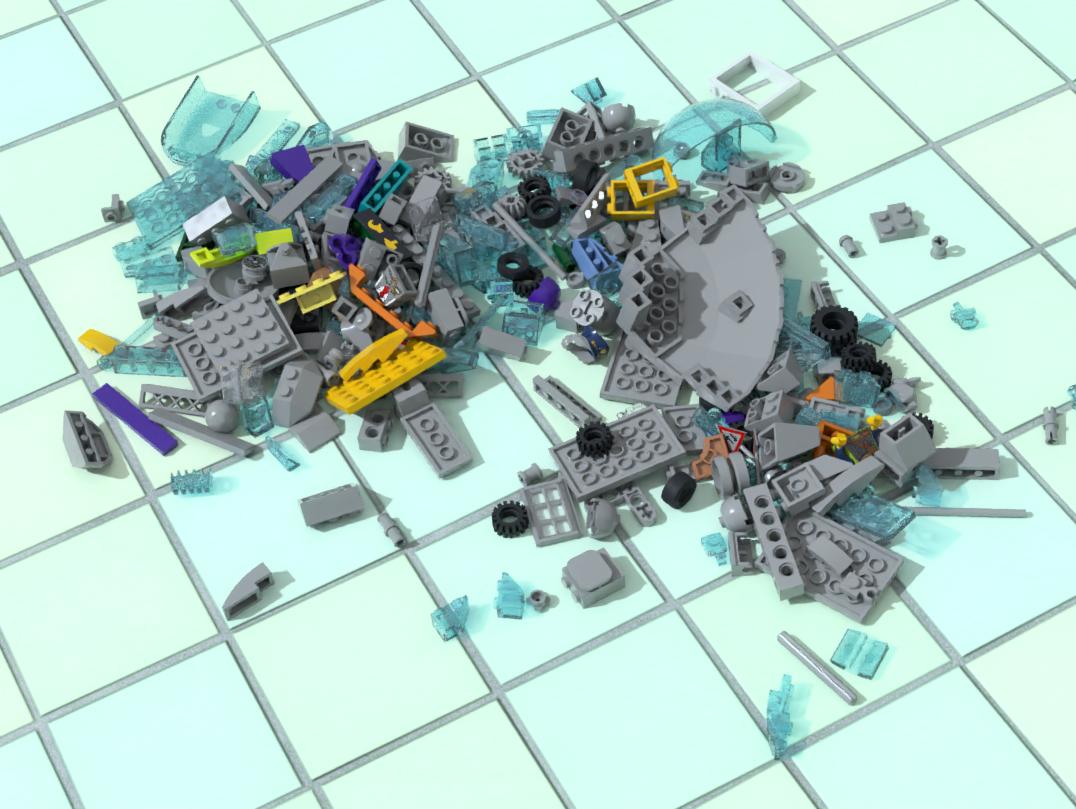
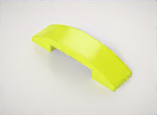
[190,232,257,268]

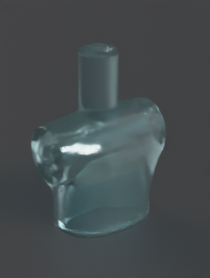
[950,302,979,330]

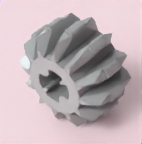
[498,193,527,219]

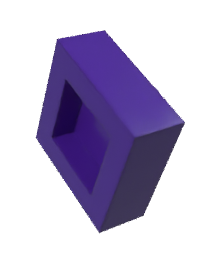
[721,410,744,426]

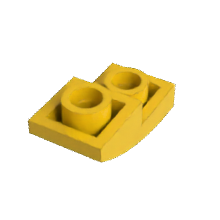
[77,329,120,358]

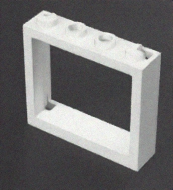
[708,50,800,123]

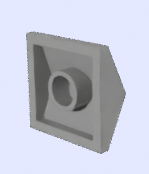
[288,409,341,453]

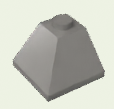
[756,349,803,393]

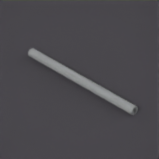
[492,201,567,281]
[902,506,1026,517]

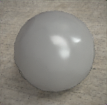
[205,399,239,433]

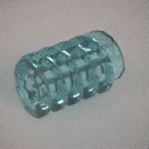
[170,468,213,495]

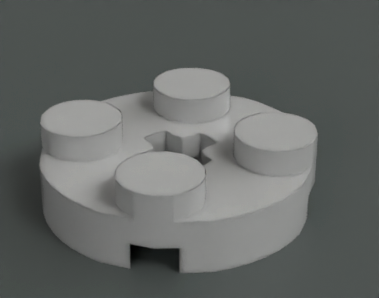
[769,162,805,194]

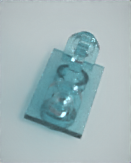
[112,236,150,262]

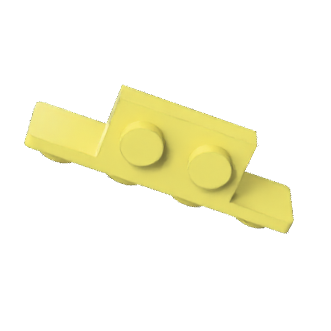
[276,270,347,314]

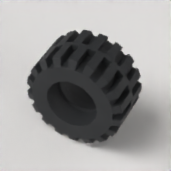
[810,305,858,355]

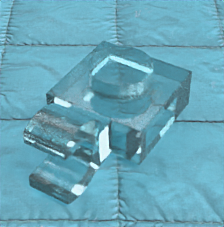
[701,532,727,566]

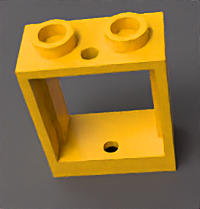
[623,156,679,208]
[607,180,655,220]

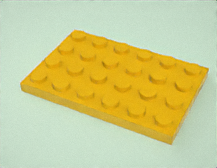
[322,339,447,415]

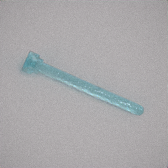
[96,311,162,372]

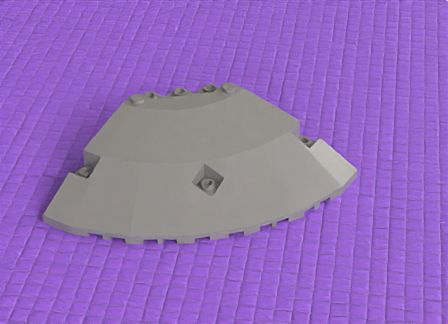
[616,184,784,412]

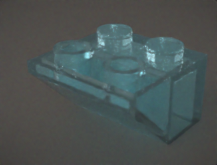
[502,299,546,346]
[834,369,881,409]

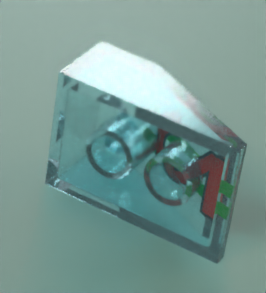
[701,119,741,172]

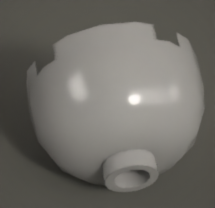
[601,103,636,134]
[718,493,754,533]
[586,498,620,539]

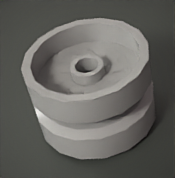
[711,451,750,500]

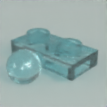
[691,406,722,437]

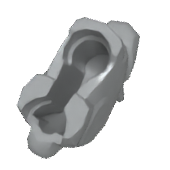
[884,376,921,413]

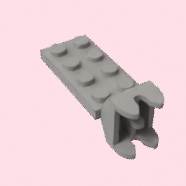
[392,377,473,479]

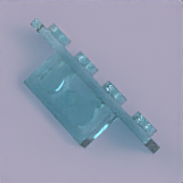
[247,206,300,243]

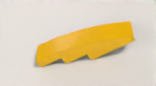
[338,328,408,382]

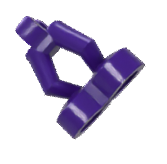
[328,233,364,269]

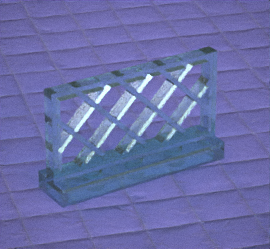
[772,315,831,375]

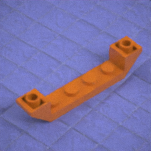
[349,263,438,340]

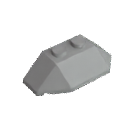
[271,357,324,428]
[62,410,113,468]

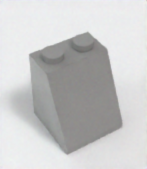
[758,422,821,472]

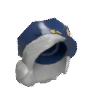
[561,326,610,364]

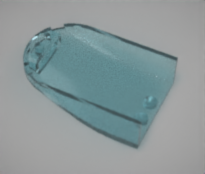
[161,75,261,167]

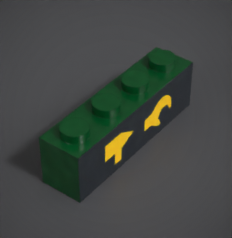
[350,208,413,264]

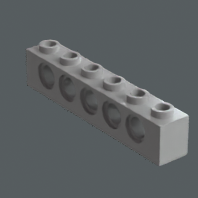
[554,126,655,175]
[743,483,807,601]

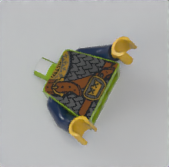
[831,415,883,465]

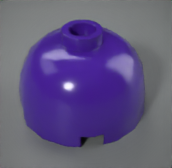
[526,276,561,313]

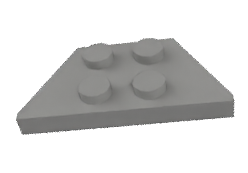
[329,140,381,181]

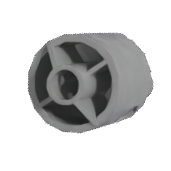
[570,289,620,336]

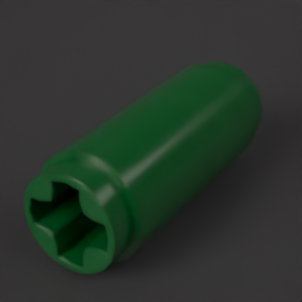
[552,241,577,273]

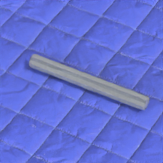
[777,631,858,705]

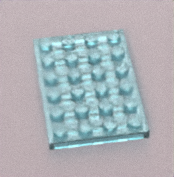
[126,149,241,250]

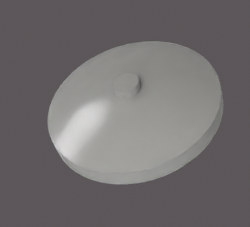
[206,261,280,305]

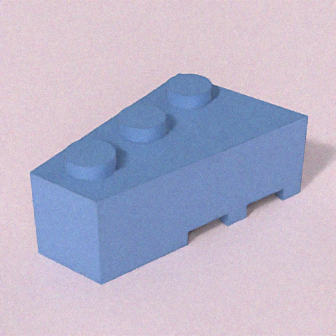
[572,236,624,291]

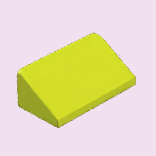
[255,228,294,255]

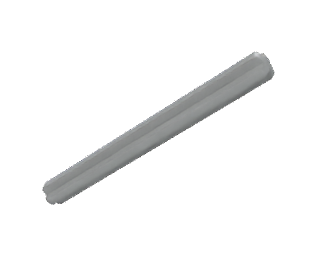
[414,223,444,308]

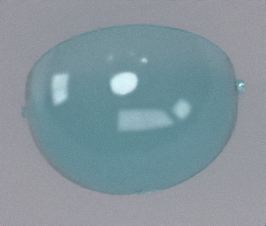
[651,98,777,181]

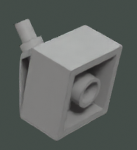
[266,242,310,289]

